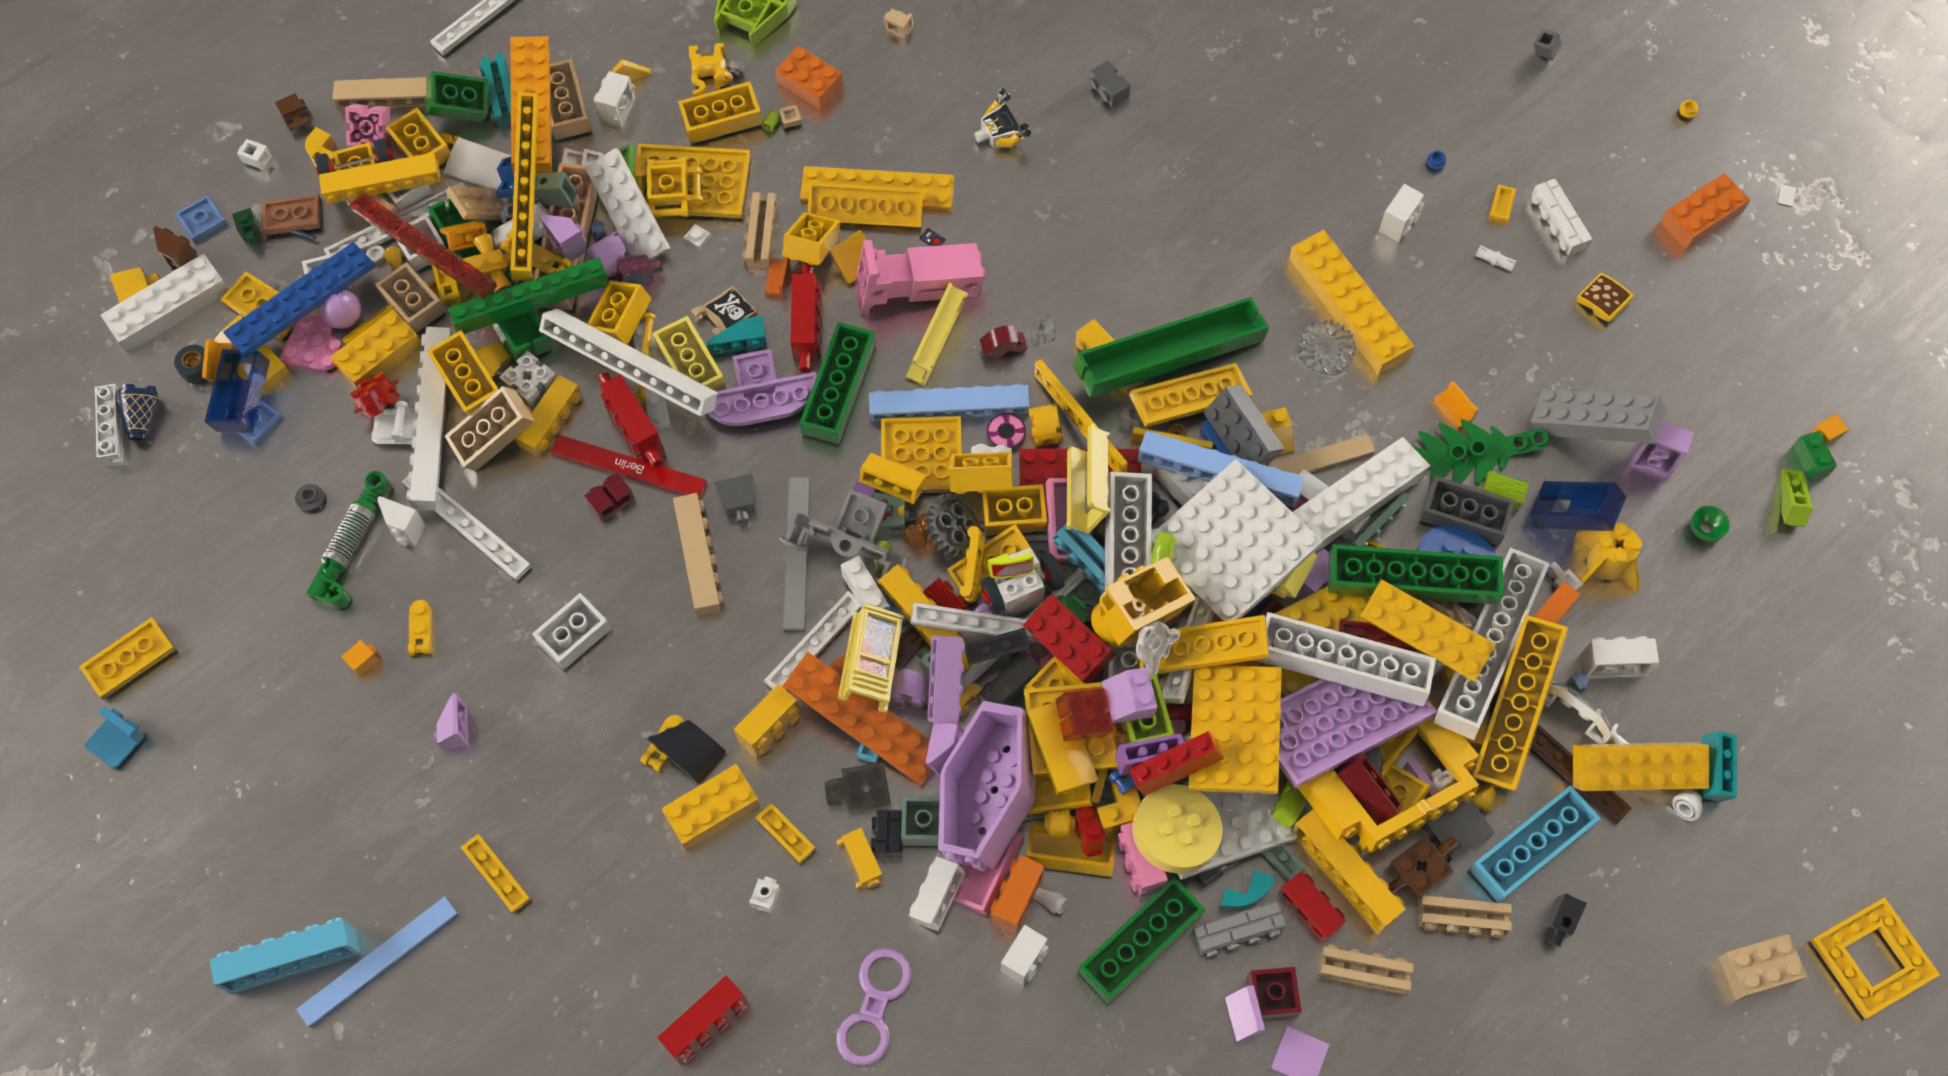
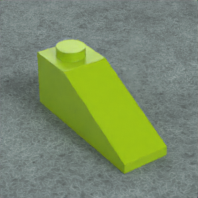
[1781,469,1813,527]

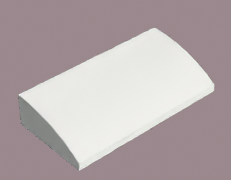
[444,137,513,198]

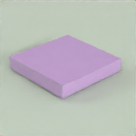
[1225,985,1265,1042]
[1271,1026,1329,1076]

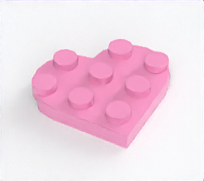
[279,314,343,373]

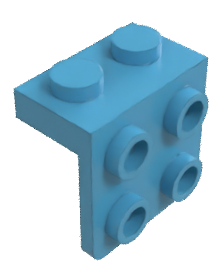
[84,706,144,769]

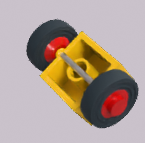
[316,138,395,177]

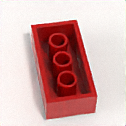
[1023,594,1117,684]
[657,975,749,1065]

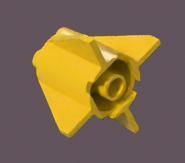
[1575,523,1642,593]

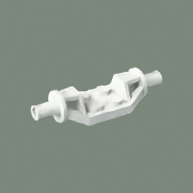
[1545,682,1631,744]

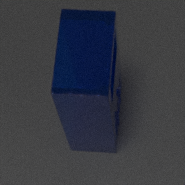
[204,349,270,433]
[1529,481,1627,531]

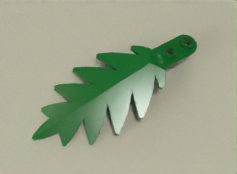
[1411,419,1550,485]

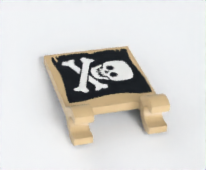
[691,286,757,338]

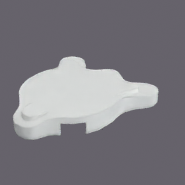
[1136,621,1180,676]

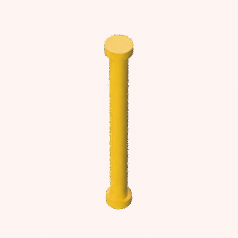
[635,313,656,402]

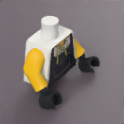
[974,88,1031,148]

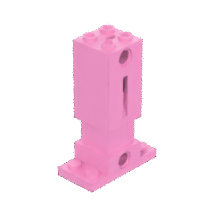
[855,240,985,316]

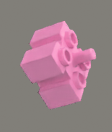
[345,104,391,148]

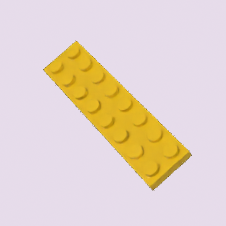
[800,166,954,211]

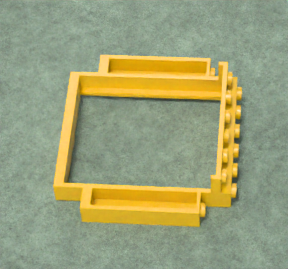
[1298,695,1479,855]

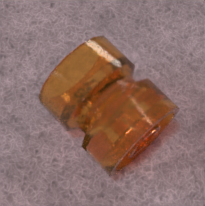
[902,513,934,551]

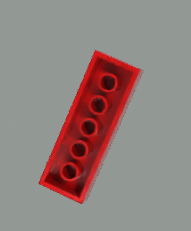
[1019,449,1142,496]

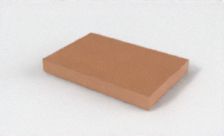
[261,194,321,236]

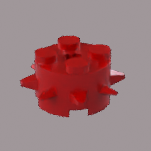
[350,371,400,418]

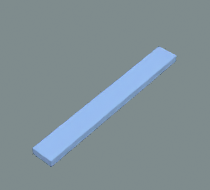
[296,896,459,1028]

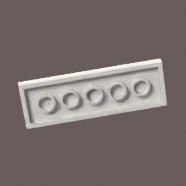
[585,148,670,268]

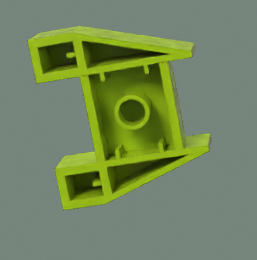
[714,0,797,47]

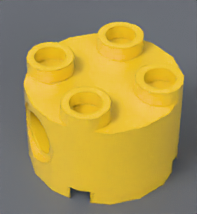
[1029,403,1064,447]

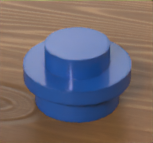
[1427,151,1446,169]

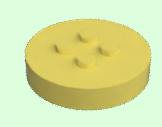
[1132,784,1223,874]

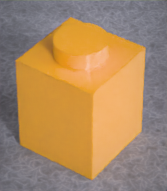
[1810,414,1849,446]
[341,640,379,677]

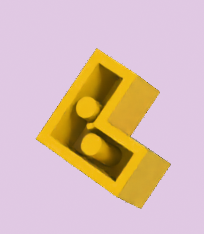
[1097,778,1141,834]

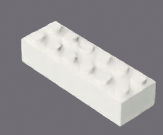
[100,253,229,353]

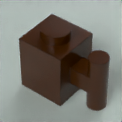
[275,93,311,131]

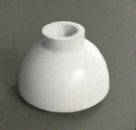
[1672,792,1703,821]

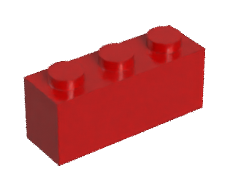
[1279,871,1346,943]

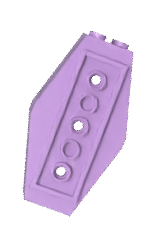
[938,701,1036,871]

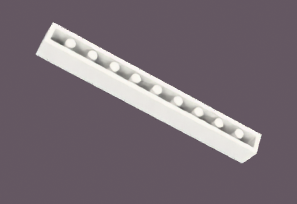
[539,308,718,416]
[407,327,451,510]

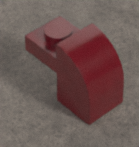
[979,325,1028,358]

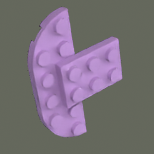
[707,349,817,426]

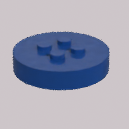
[1416,525,1497,556]

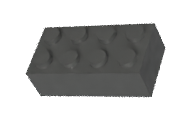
[1203,385,1285,466]
[1420,476,1515,546]

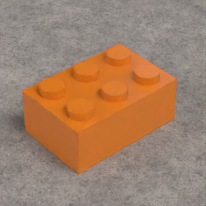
[775,45,844,110]
[990,855,1045,935]

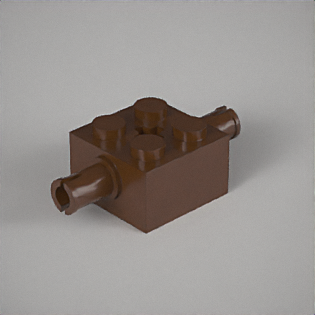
[1388,835,1462,899]

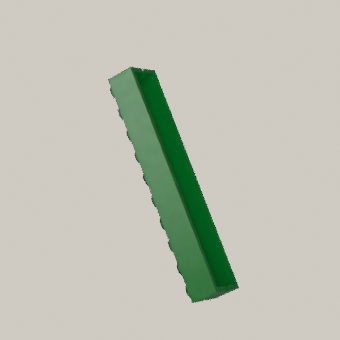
[428,199,551,364]
[1073,297,1270,398]

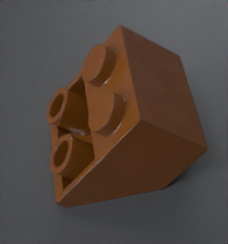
[153,226,198,271]

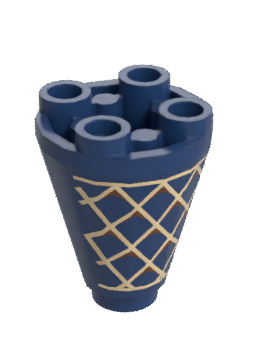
[116,384,158,440]

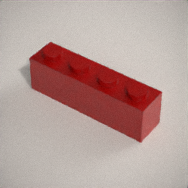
[1129,731,1224,796]

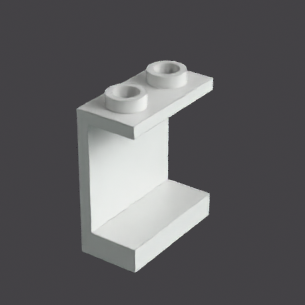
[997,569,1044,617]

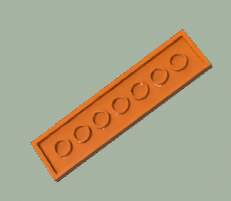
[782,651,932,786]

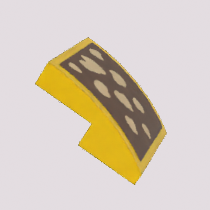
[1577,273,1634,322]

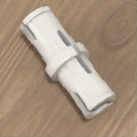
[1475,245,1516,272]

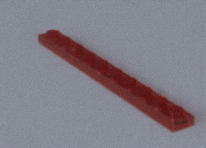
[349,193,497,299]

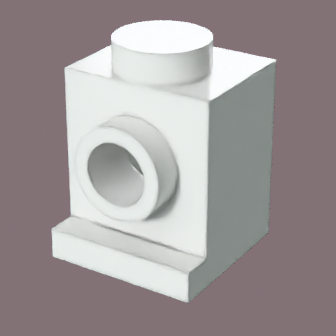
[237,139,272,171]
[749,877,781,914]

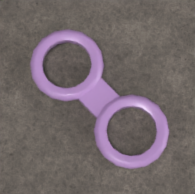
[836,948,912,1066]

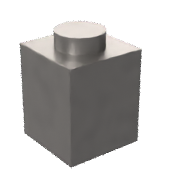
[1533,28,1562,60]

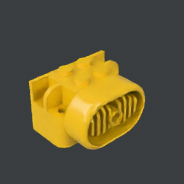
[1091,556,1196,647]

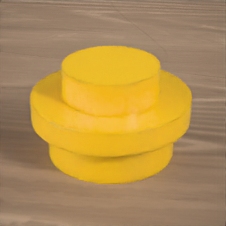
[1679,100,1699,118]

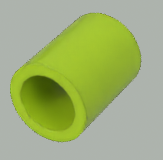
[761,110,780,132]

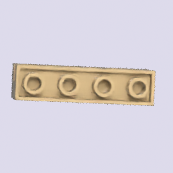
[742,192,777,269]
[1418,895,1512,938]
[1318,945,1414,995]

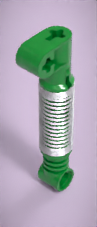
[305,470,391,610]

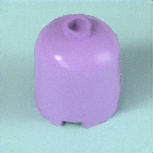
[587,231,635,278]

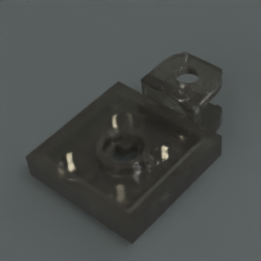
[824,762,891,812]

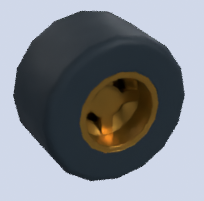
[174,345,206,384]

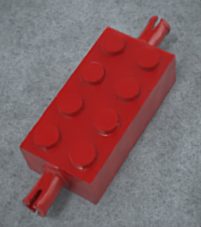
[790,263,822,373]
[598,372,665,468]

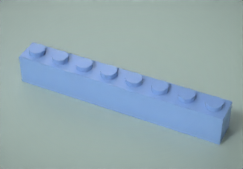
[869,384,1029,423]
[1137,431,1304,508]

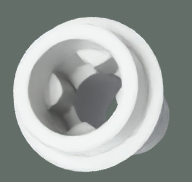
[1034,887,1068,914]

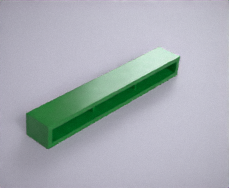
[448,257,609,334]

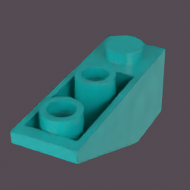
[706,316,767,354]

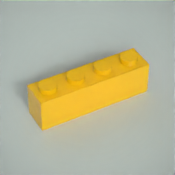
[1075,319,1145,395]
[515,375,582,456]

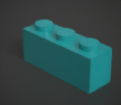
[1702,731,1737,802]

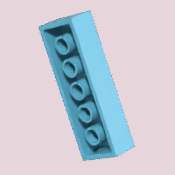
[1469,785,1601,903]
[210,918,360,993]

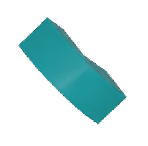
[1219,870,1275,911]

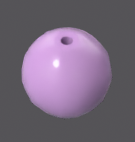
[319,289,361,329]

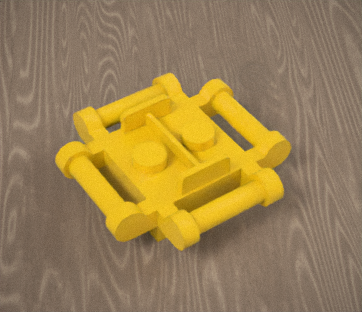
[634,157,703,219]

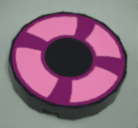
[987,413,1026,451]

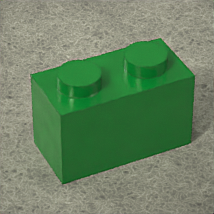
[1792,431,1838,481]

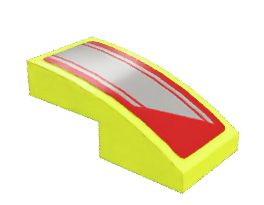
[988,552,1035,578]

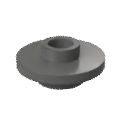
[295,484,324,511]

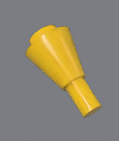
[383,247,402,271]

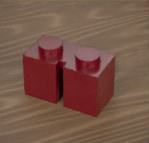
[584,473,634,521]

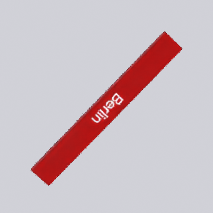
[550,434,707,500]

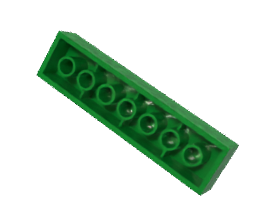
[1328,544,1504,605]

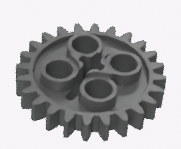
[924,493,985,558]

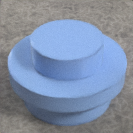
[1570,670,1590,690]

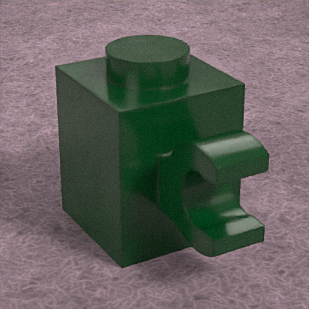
[232,208,263,246]

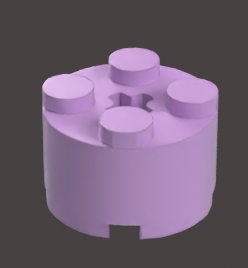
[890,669,930,710]

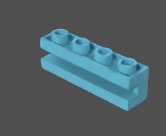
[1052,523,1105,595]

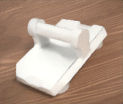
[372,401,418,444]

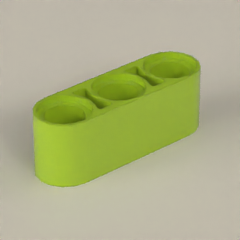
[1270,780,1307,829]

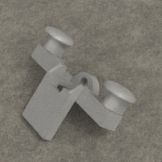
[780,489,910,582]

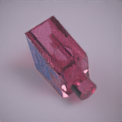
[617,254,663,288]

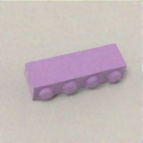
[927,635,965,723]

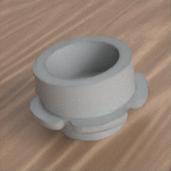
[727,61,745,77]

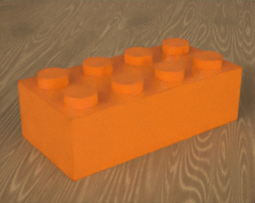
[1660,173,1750,249]

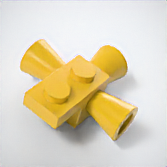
[462,234,512,292]

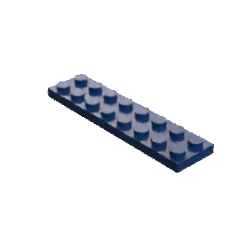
[223,242,376,358]

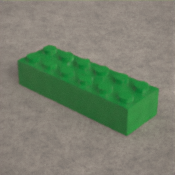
[799,322,876,444]
[1077,877,1205,1005]

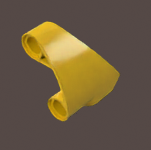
[475,342,511,378]

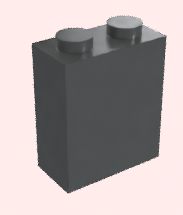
[1423,800,1495,864]

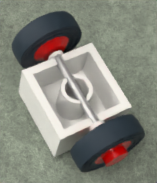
[981,548,1065,614]

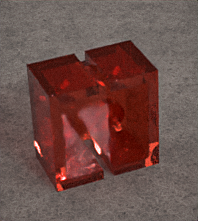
[1055,688,1114,742]

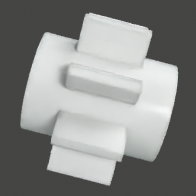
[1429,768,1455,792]

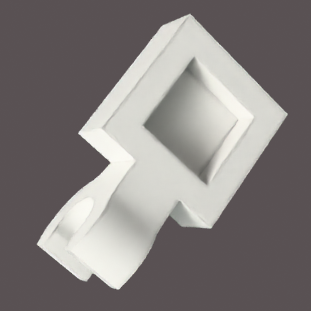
[1546,562,1583,590]

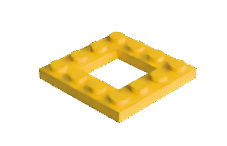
[1810,897,1940,1019]

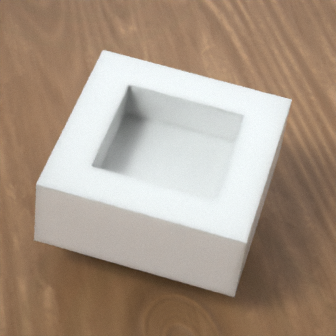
[684,224,711,251]

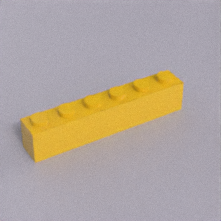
[319,152,441,204]
[877,564,974,674]

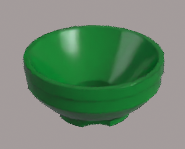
[1690,506,1730,542]

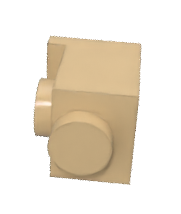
[884,8,913,38]

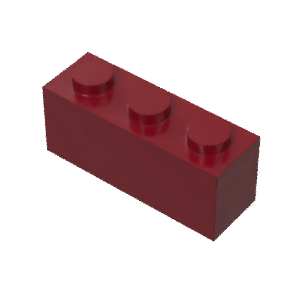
[1338,753,1403,826]

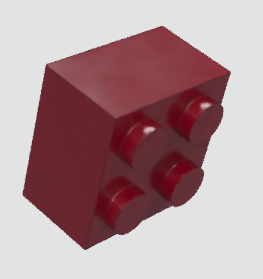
[1248,967,1302,1020]

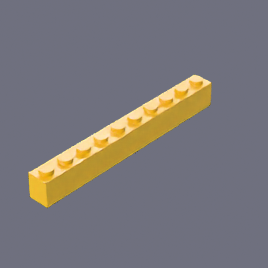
[511,92,538,281]

